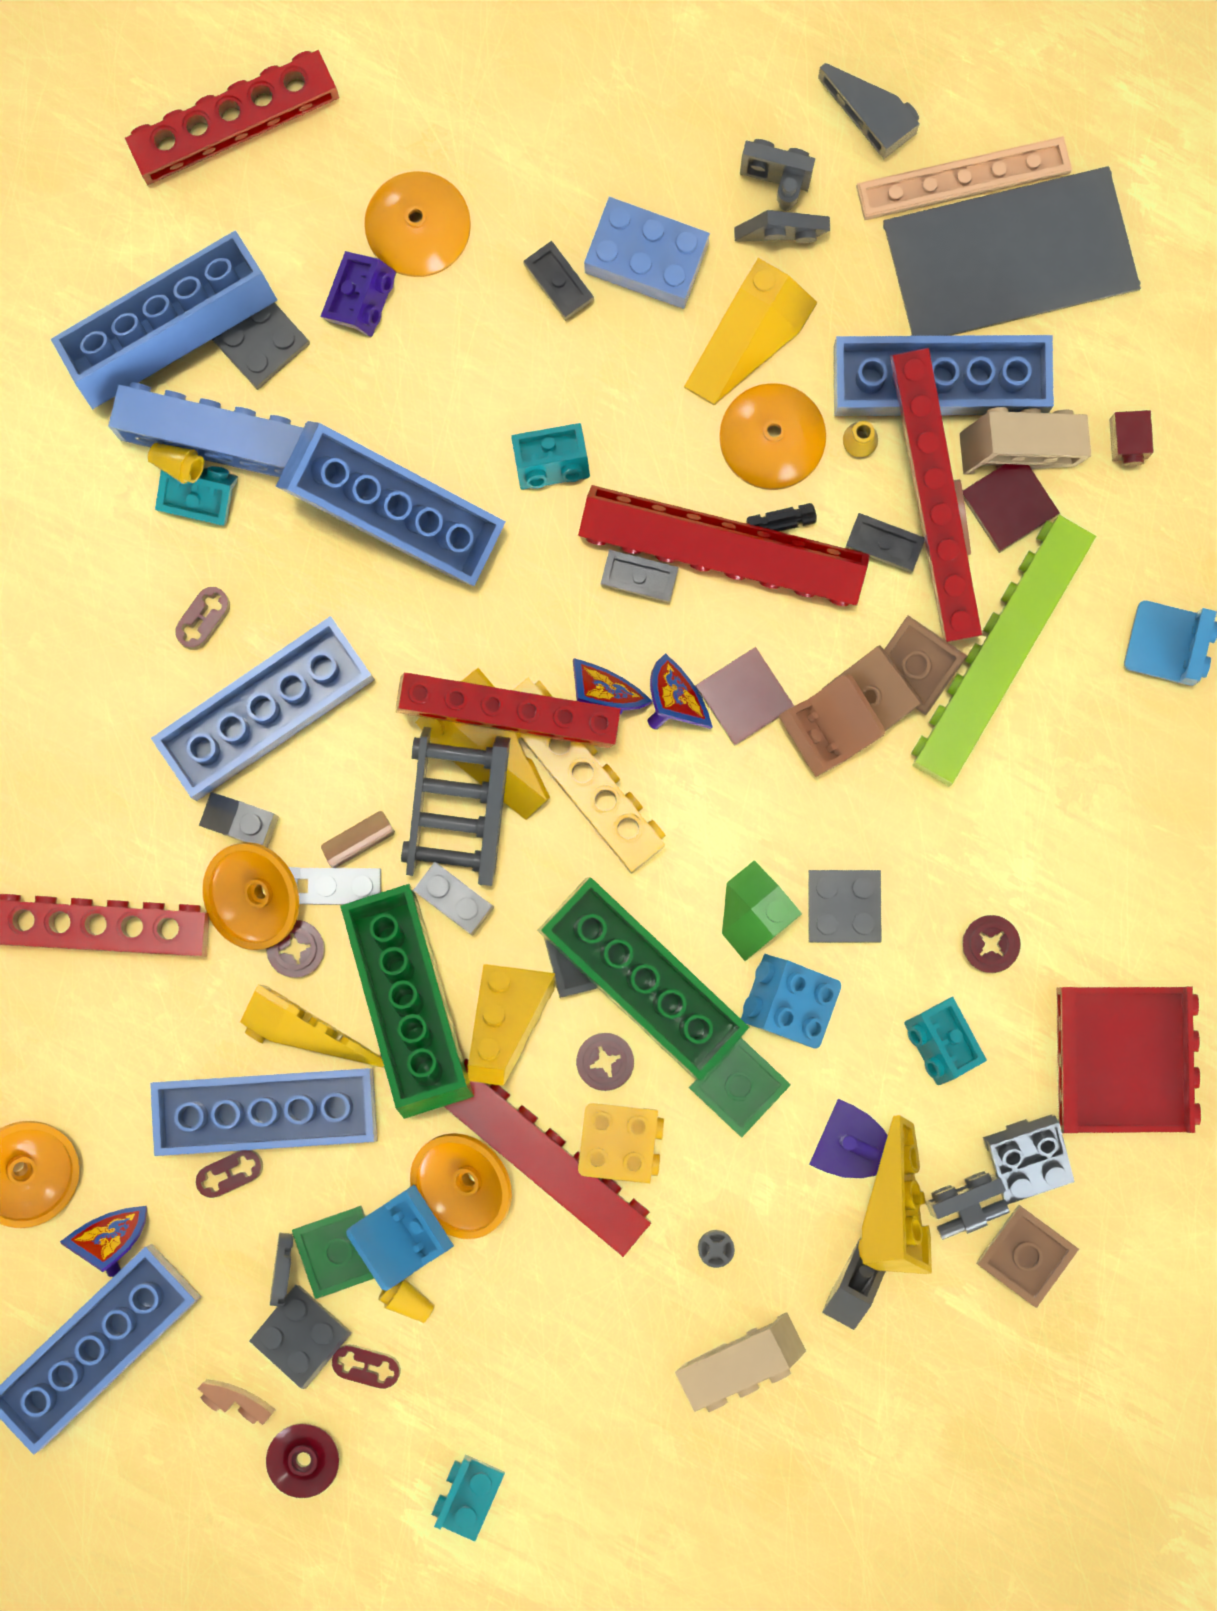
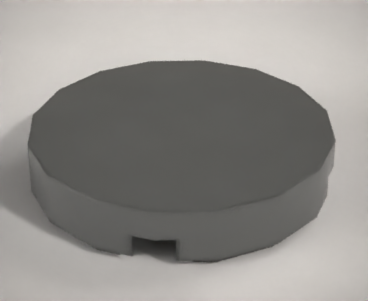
[270,1232,294,1307]

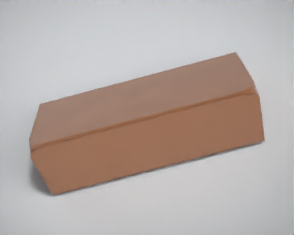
[321,811,395,868]

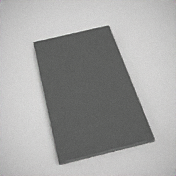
[883,166,1141,336]

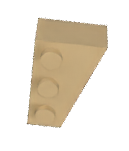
[959,407,1091,474]
[675,1312,806,1412]

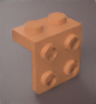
[779,674,885,777]

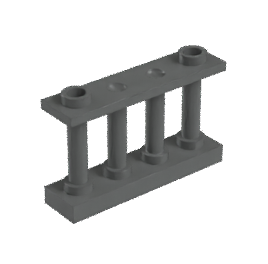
[401,727,511,886]

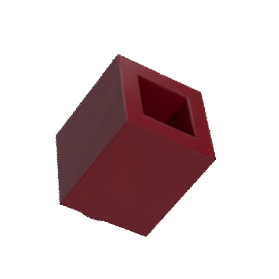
[1109,410,1154,466]

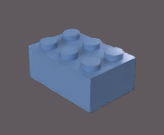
[584,196,710,309]

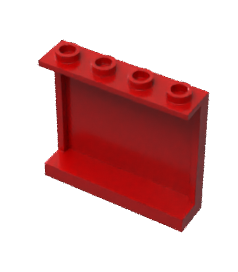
[1056,986,1201,1133]

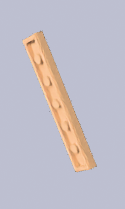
[856,136,1072,220]

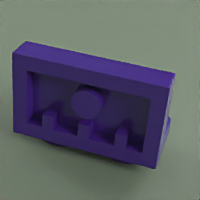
[320,251,396,337]

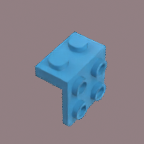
[1124,600,1217,686]
[741,954,841,1048]
[346,1185,454,1291]

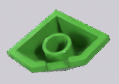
[722,860,802,961]

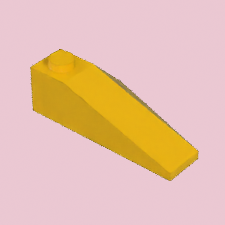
[684,257,817,405]
[415,667,550,820]
[240,984,384,1068]
[858,1115,932,1274]

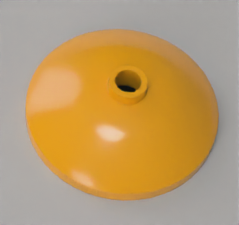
[364,171,471,277]
[719,383,826,490]
[203,842,299,950]
[0,1121,79,1228]
[410,1133,512,1239]

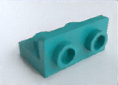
[511,423,590,490]
[155,466,238,526]
[904,996,987,1085]
[431,1454,505,1542]

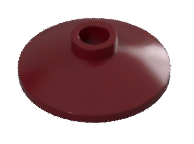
[266,1424,339,1498]

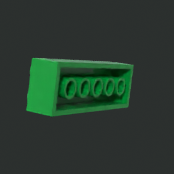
[537,877,750,1081]
[340,884,474,1119]

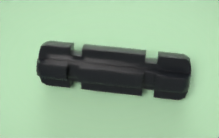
[746,503,817,531]

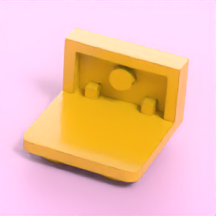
[578,1103,664,1184]

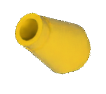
[843,421,878,457]
[148,443,204,484]
[378,1279,435,1324]

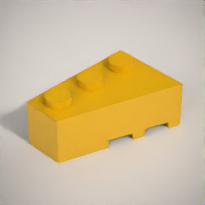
[468,964,555,1086]

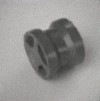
[698,1229,735,1268]

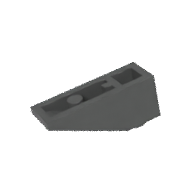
[818,63,920,159]

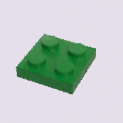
[688,1037,791,1138]
[292,1205,375,1299]

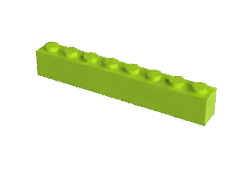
[911,515,1097,786]

